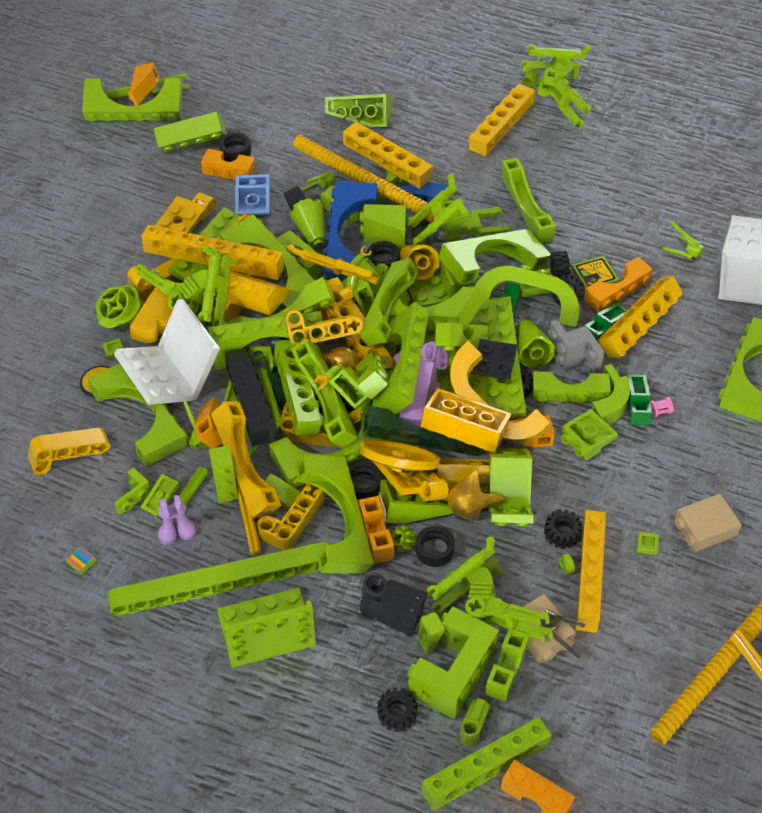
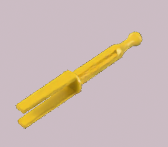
[286,245,378,285]

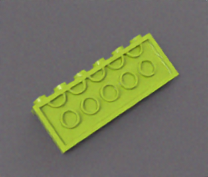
[168,207,258,282]

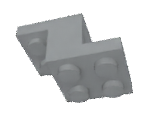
[548,320,604,373]

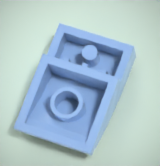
[235,174,270,216]

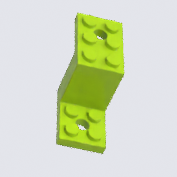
[488,448,534,526]

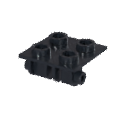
[472,339,518,383]

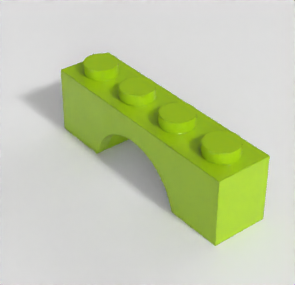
[532,371,611,403]

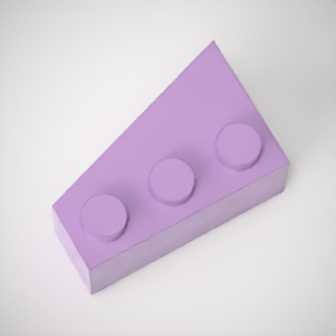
[399,361,441,432]

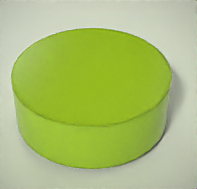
[559,553,575,575]

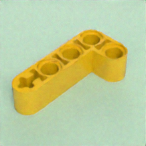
[127,258,182,301]
[285,308,363,346]
[280,403,351,449]
[28,428,111,475]
[257,484,325,550]

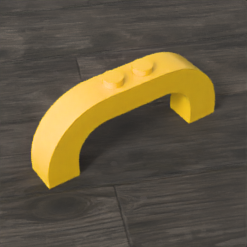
[450,341,551,443]

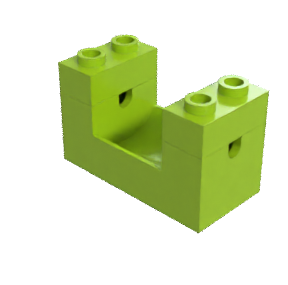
[407,606,499,720]

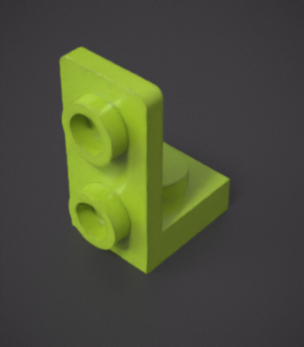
[114,467,151,515]

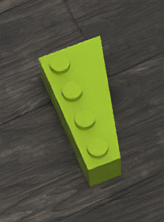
[154,112,227,152]

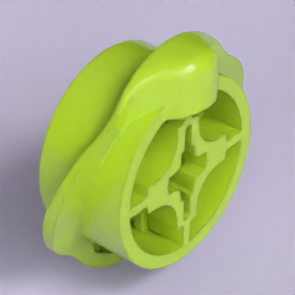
[96,285,141,329]

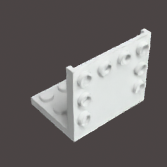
[718,215,762,305]
[114,300,220,405]

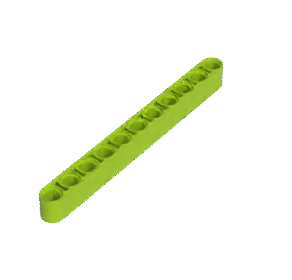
[107,542,331,616]

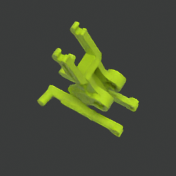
[520,44,591,129]
[406,174,510,245]
[135,245,237,326]
[427,536,554,642]

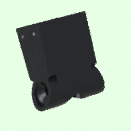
[359,573,427,637]

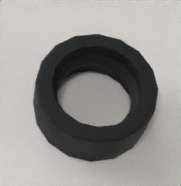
[219,132,251,162]
[367,241,400,268]
[349,462,382,500]
[415,526,455,567]

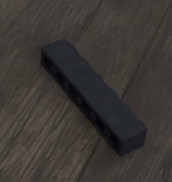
[224,348,277,446]

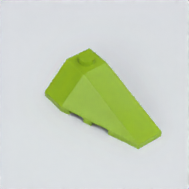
[325,94,392,128]
[380,479,454,524]

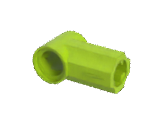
[460,698,490,747]

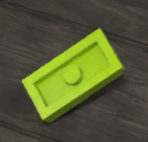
[141,474,179,518]

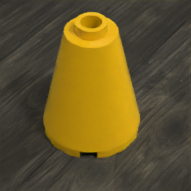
[400,244,440,280]

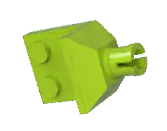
[407,261,475,308]

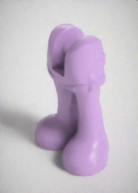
[393,342,449,370]
[158,495,197,545]

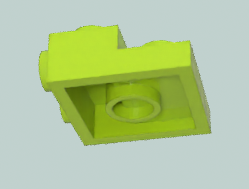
[560,409,618,461]

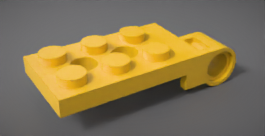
[155,192,217,233]
[373,461,449,501]

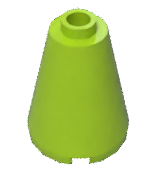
[289,198,326,248]
[517,320,555,368]

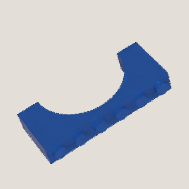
[323,181,378,281]

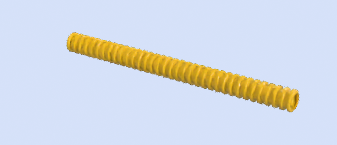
[293,135,434,222]
[649,600,762,744]

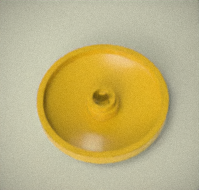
[359,440,440,472]

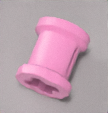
[650,397,674,418]

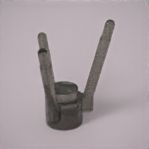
[541,609,585,658]

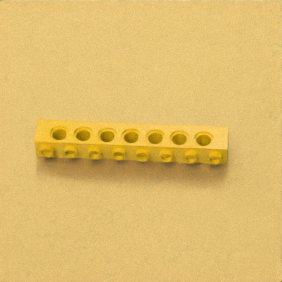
[141,225,284,280]

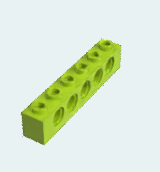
[274,340,323,435]
[421,717,552,811]

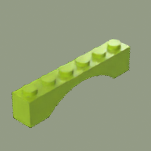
[500,157,556,244]
[359,258,419,346]
[226,277,336,345]
[291,339,358,448]

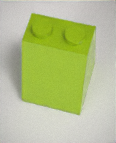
[360,204,406,252]

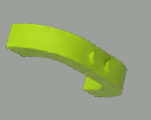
[475,265,581,328]

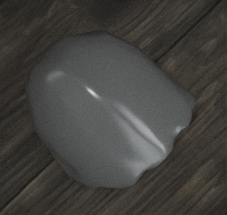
[407,220,439,246]

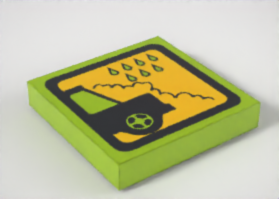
[571,256,619,289]

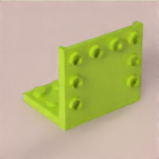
[217,588,316,668]

